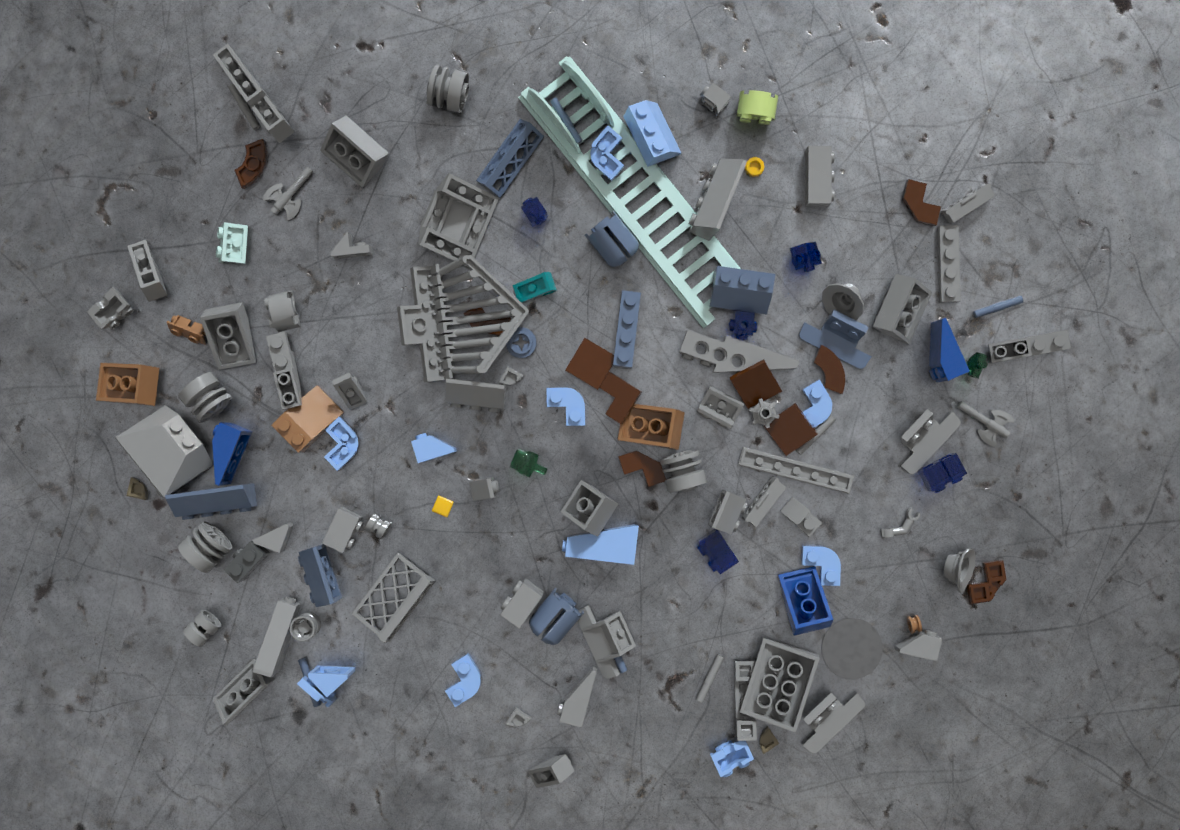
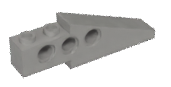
[213,43,294,143]
[679,330,799,373]

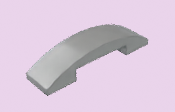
[734,661,757,741]

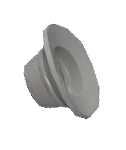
[822,283,864,321]
[944,548,976,593]

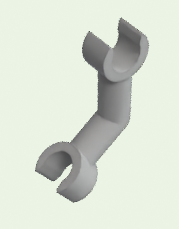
[881,508,920,538]

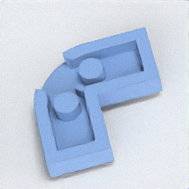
[591,125,624,181]
[802,380,832,427]
[546,388,585,426]
[324,417,359,471]
[801,546,841,586]
[445,653,481,707]
[297,676,337,707]

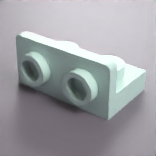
[216,222,248,264]

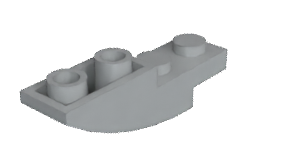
[988,330,1071,363]
[266,331,302,410]

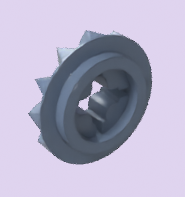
[506,327,536,358]

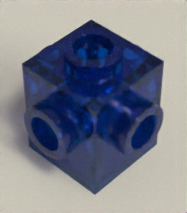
[790,242,822,273]
[729,311,757,340]

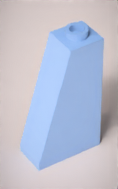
[562,524,639,565]

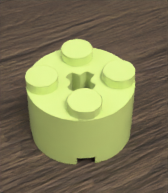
[737,90,778,125]

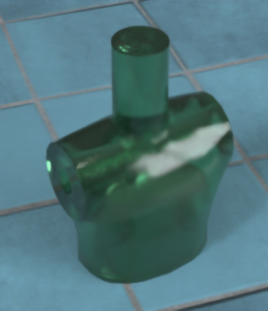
[965,352,988,379]
[510,449,548,478]

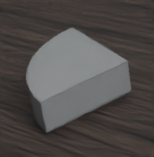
[498,366,524,385]
[505,707,532,727]

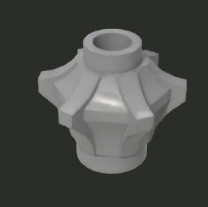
[749,398,779,428]

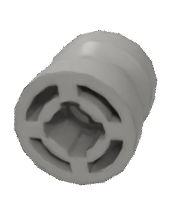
[365,513,391,539]

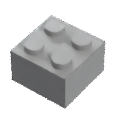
[561,480,618,537]
[500,578,544,629]

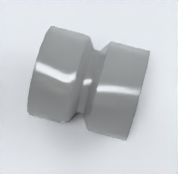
[183,610,221,647]
[290,612,321,641]

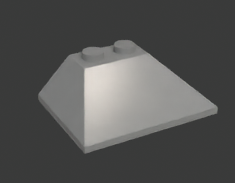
[419,173,499,267]
[115,405,213,499]

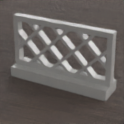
[352,553,436,643]

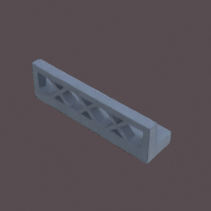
[476,119,544,198]

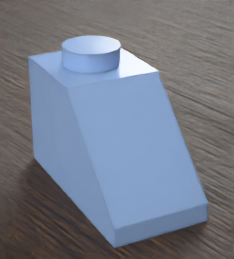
[411,433,457,463]

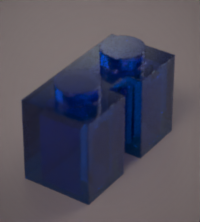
[918,453,967,493]
[697,529,739,574]

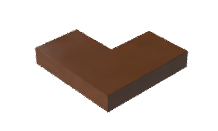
[599,372,642,424]

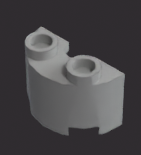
[87,287,133,330]
[264,290,301,332]

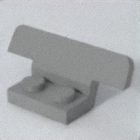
[901,409,961,474]
[578,605,636,679]
[802,693,865,754]

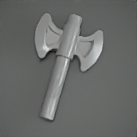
[263,167,313,221]
[957,401,1015,447]

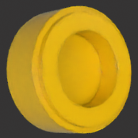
[745,157,764,177]

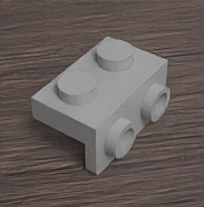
[698,386,744,429]

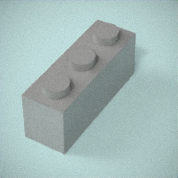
[805,146,835,207]

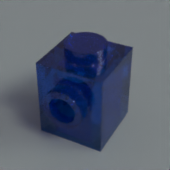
[521,197,548,227]

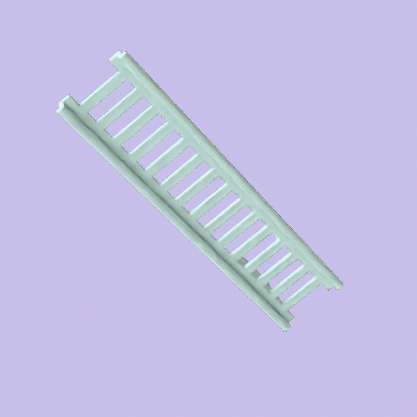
[518,56,741,329]

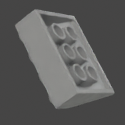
[740,638,820,733]

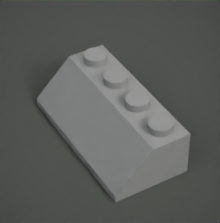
[688,158,747,241]

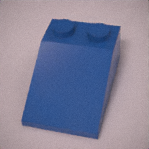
[929,318,970,382]
[212,422,253,486]
[778,566,834,636]

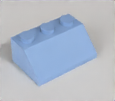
[623,100,681,167]

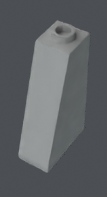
[252,597,301,677]

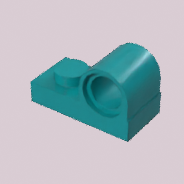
[512,272,557,303]

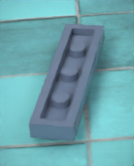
[613,290,641,369]

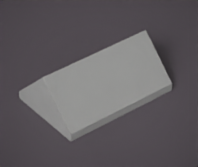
[213,659,275,726]

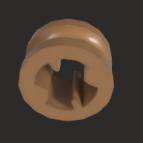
[907,615,922,634]

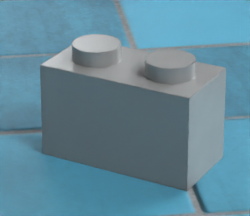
[322,507,363,553]

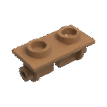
[167,315,206,345]

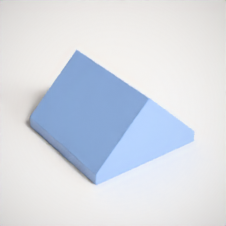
[308,666,355,698]

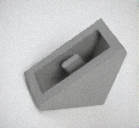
[252,522,294,553]

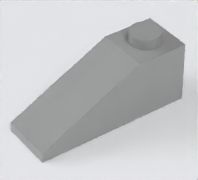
[127,240,167,302]
[557,667,597,728]

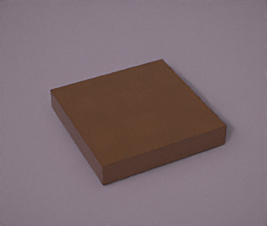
[565,338,614,390]
[730,359,782,409]
[763,403,818,456]

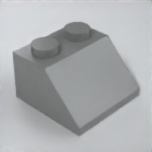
[708,489,747,534]

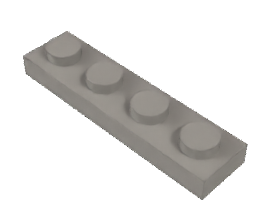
[937,225,961,303]

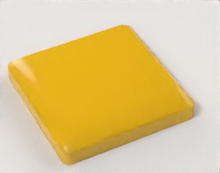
[432,496,454,517]

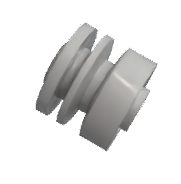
[427,65,469,113]
[178,372,233,423]
[660,450,707,493]
[178,521,232,573]

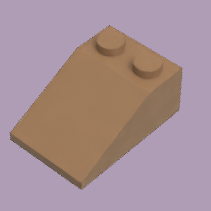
[96,363,160,406]
[271,385,344,453]
[618,404,685,450]

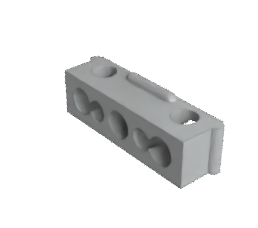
[940,184,995,223]
[742,476,787,527]

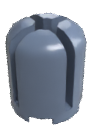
[584,211,639,267]
[529,588,584,645]

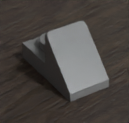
[331,232,373,259]
[332,372,367,410]
[780,497,822,537]

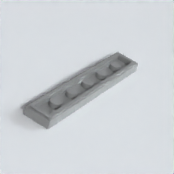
[738,447,854,494]

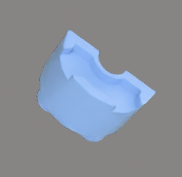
[710,740,754,777]

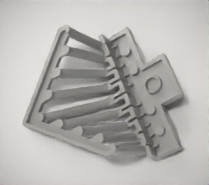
[397,255,529,382]

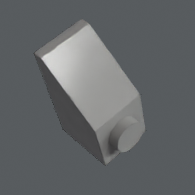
[895,630,942,661]
[528,754,574,788]

